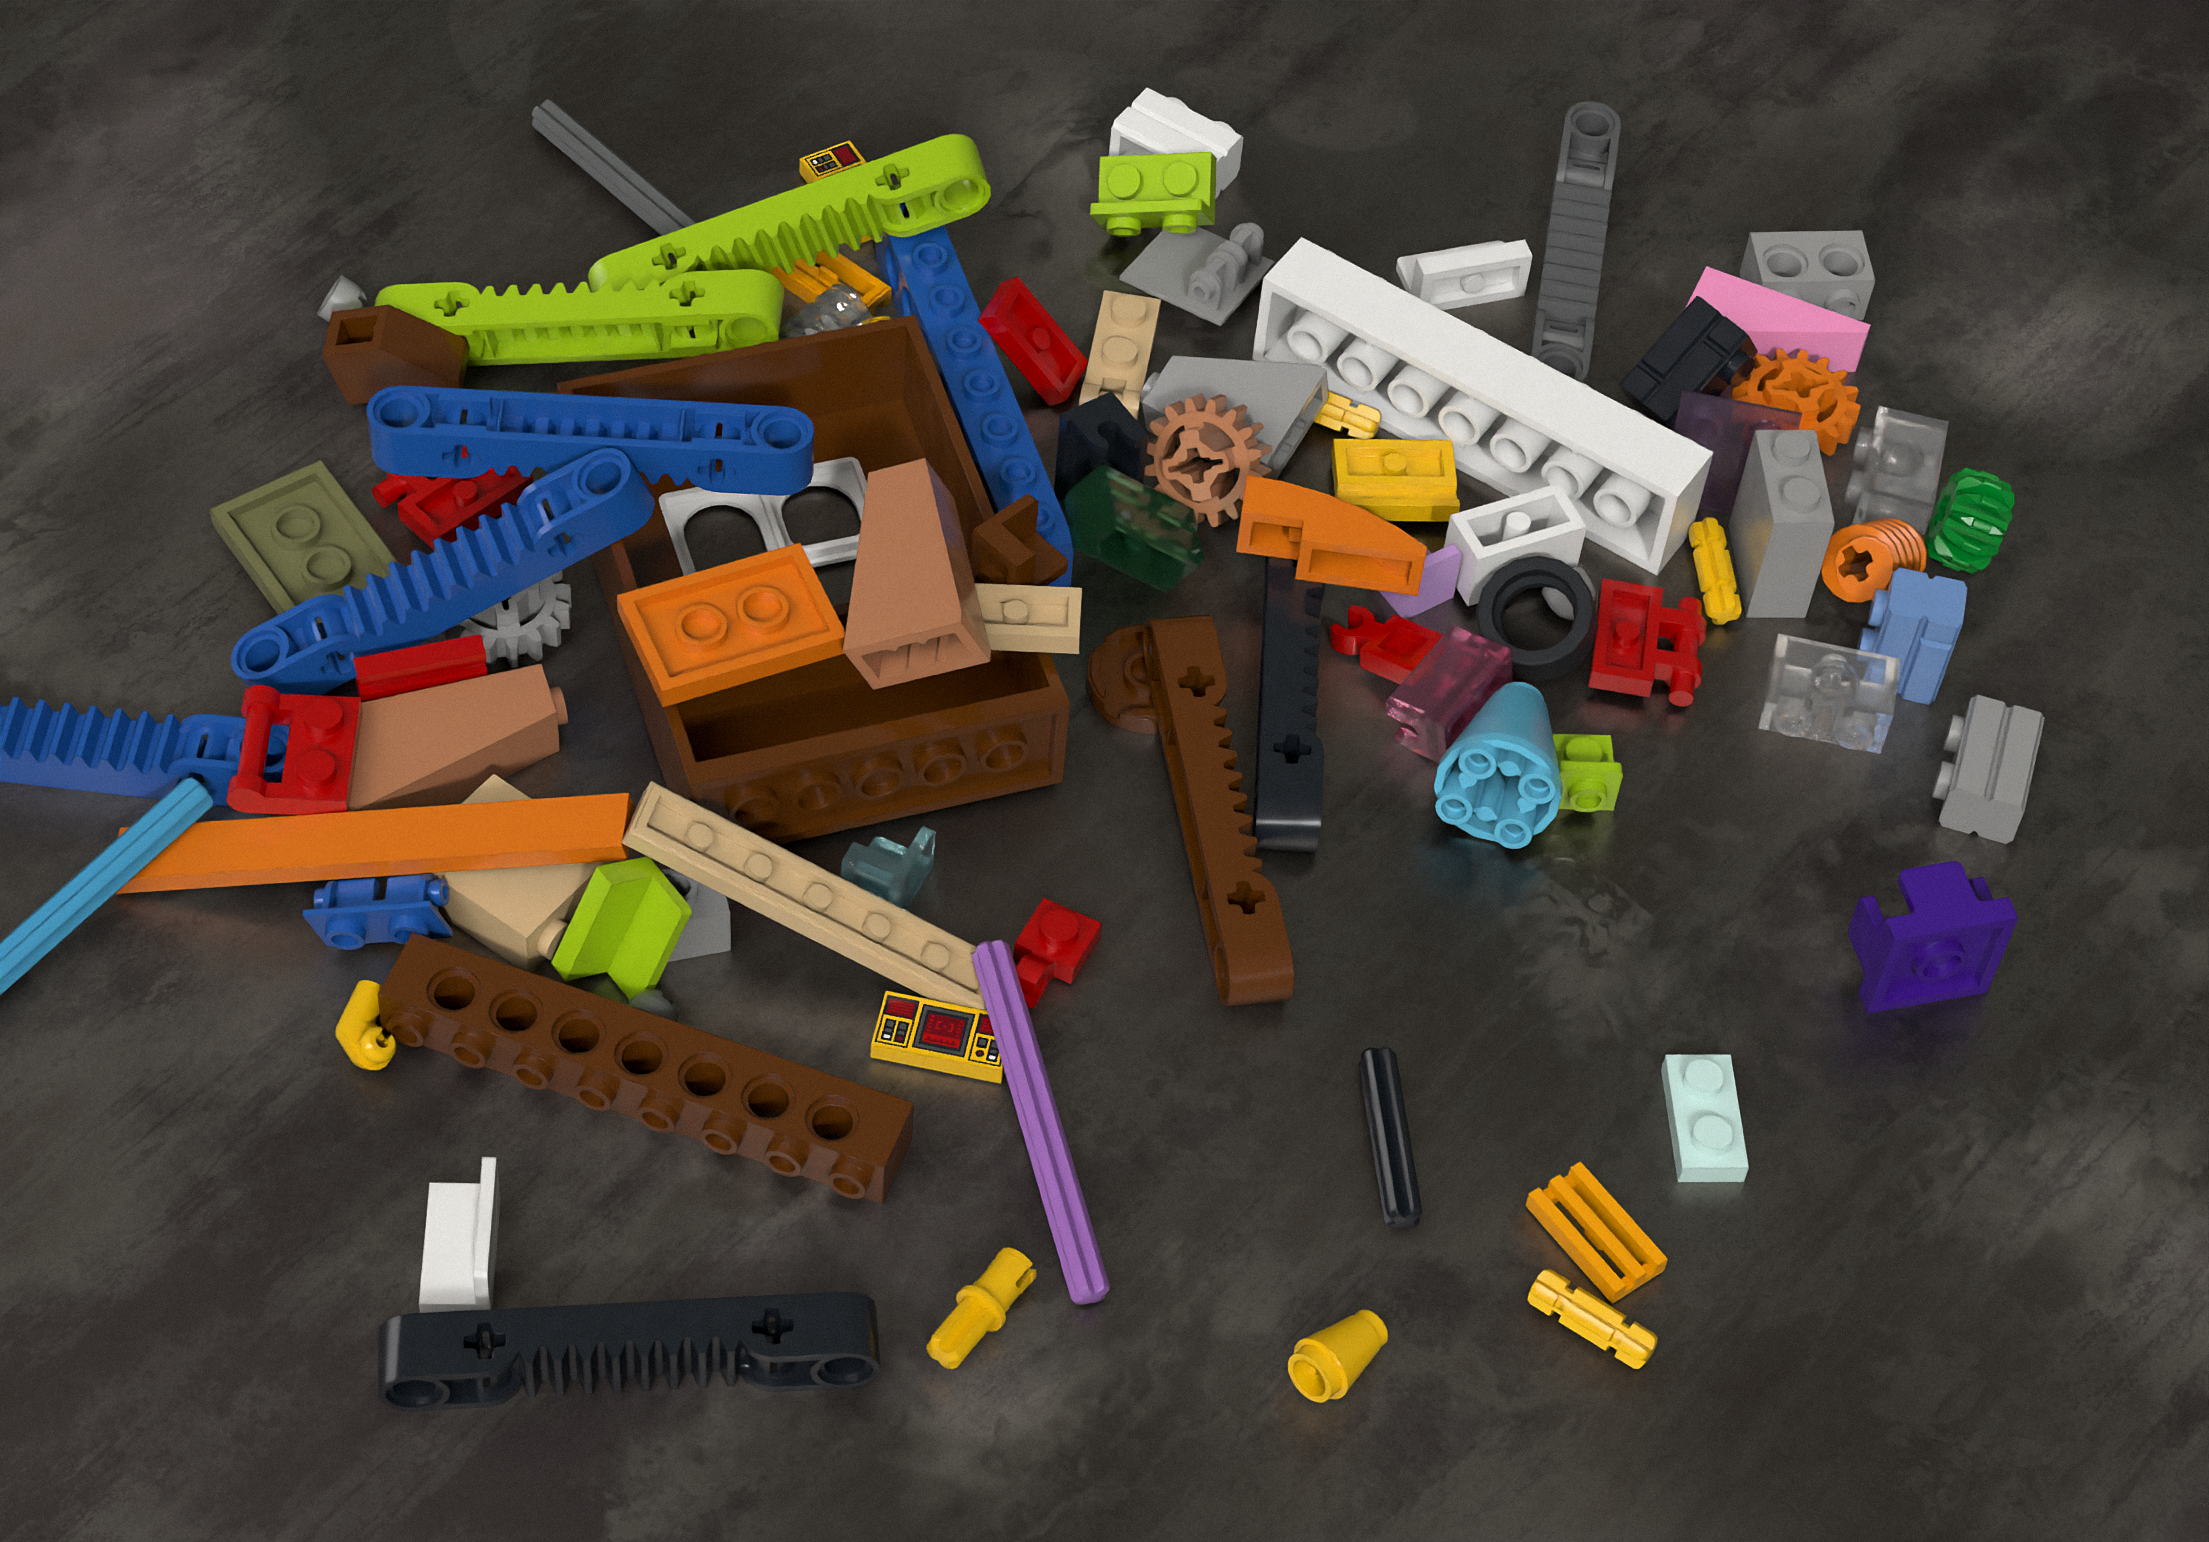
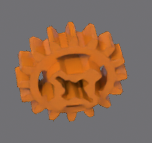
[1729,348,1861,456]

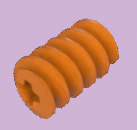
[1821,518,1927,603]

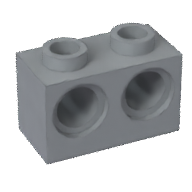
[1739,230,1876,320]

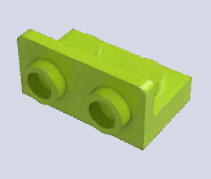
[1090,152,1217,237]

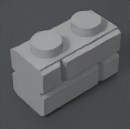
[1932,694,2045,844]

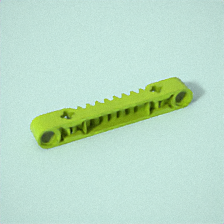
[588,134,991,300]
[374,269,784,366]

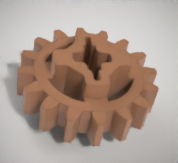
[1145,393,1273,527]

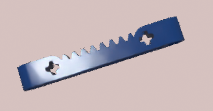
[367,385,814,496]
[231,448,655,695]
[0,697,290,808]

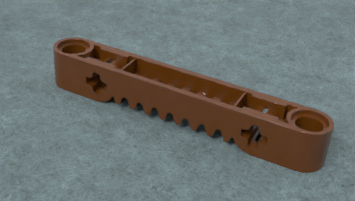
[1142,614,1294,1006]

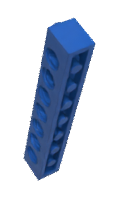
[875,202,1075,587]

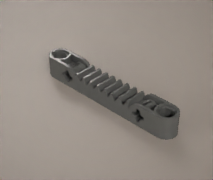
[1528,101,1621,384]

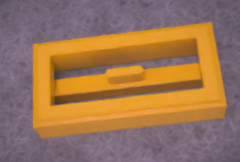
[772,251,892,328]
[1525,1161,1668,1304]

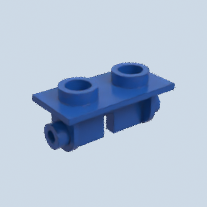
[303,873,453,950]

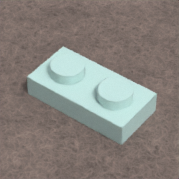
[1661,1055,1749,1182]

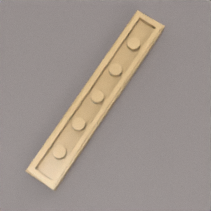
[621,781,986,1011]

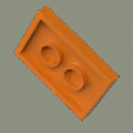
[617,542,845,707]

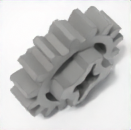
[443,570,572,668]

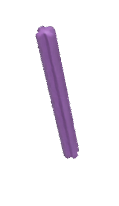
[972,939,1110,1305]

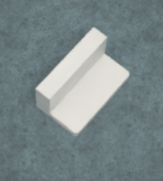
[1396,240,1533,310]
[419,1157,501,1313]

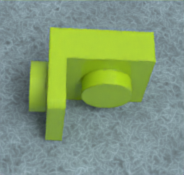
[1553,734,1623,812]

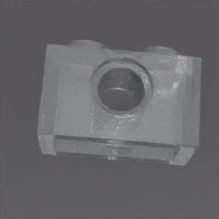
[1844,406,1949,538]
[1758,633,1901,754]

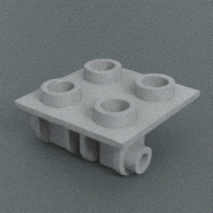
[1119,223,1275,326]

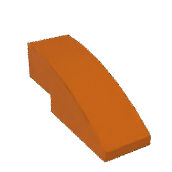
[1236,475,1427,596]

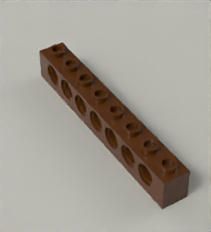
[377,932,914,1204]

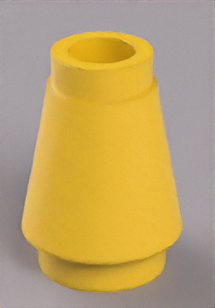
[1288,1309,1388,1403]

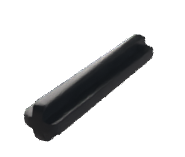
[1359,1047,1422,1229]

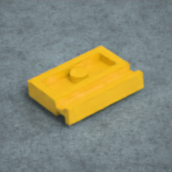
[1331,439,1460,522]

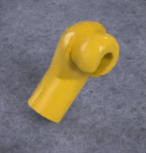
[335,980,396,1070]

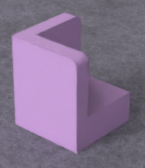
[1379,541,1462,619]

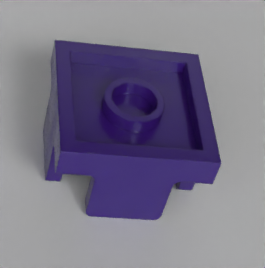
[1848,861,2018,1013]

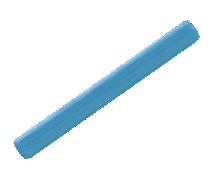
[0,777,213,996]

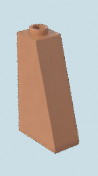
[843,458,991,690]
[349,664,568,812]

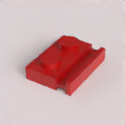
[353,634,488,703]

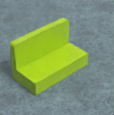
[551,856,692,1000]

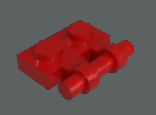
[371,446,533,550]
[1588,578,1707,707]

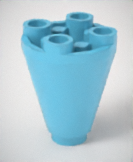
[1434,682,1563,849]

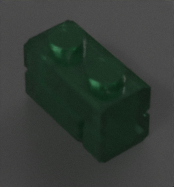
[1064,465,1204,592]

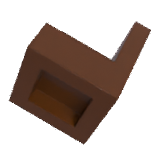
[971,493,1068,586]

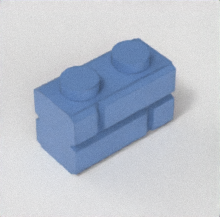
[1855,567,1968,705]

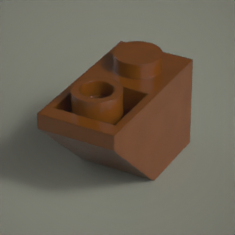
[322,305,470,405]

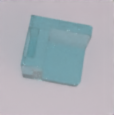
[841,826,935,911]

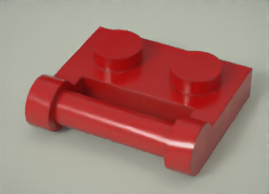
[226,685,363,815]

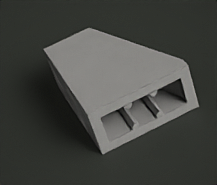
[1140,356,1329,480]

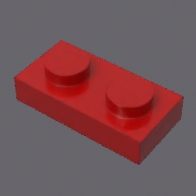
[978,276,1088,406]

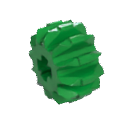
[1925,467,2015,574]

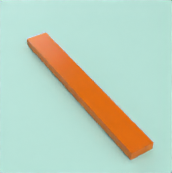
[116,793,635,894]

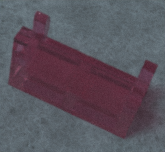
[1385,625,1513,766]

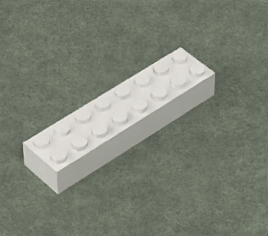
[1252,237,1714,575]

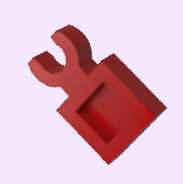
[1330,605,1446,690]

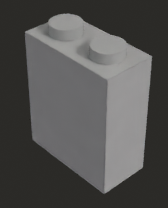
[1728,430,1835,618]

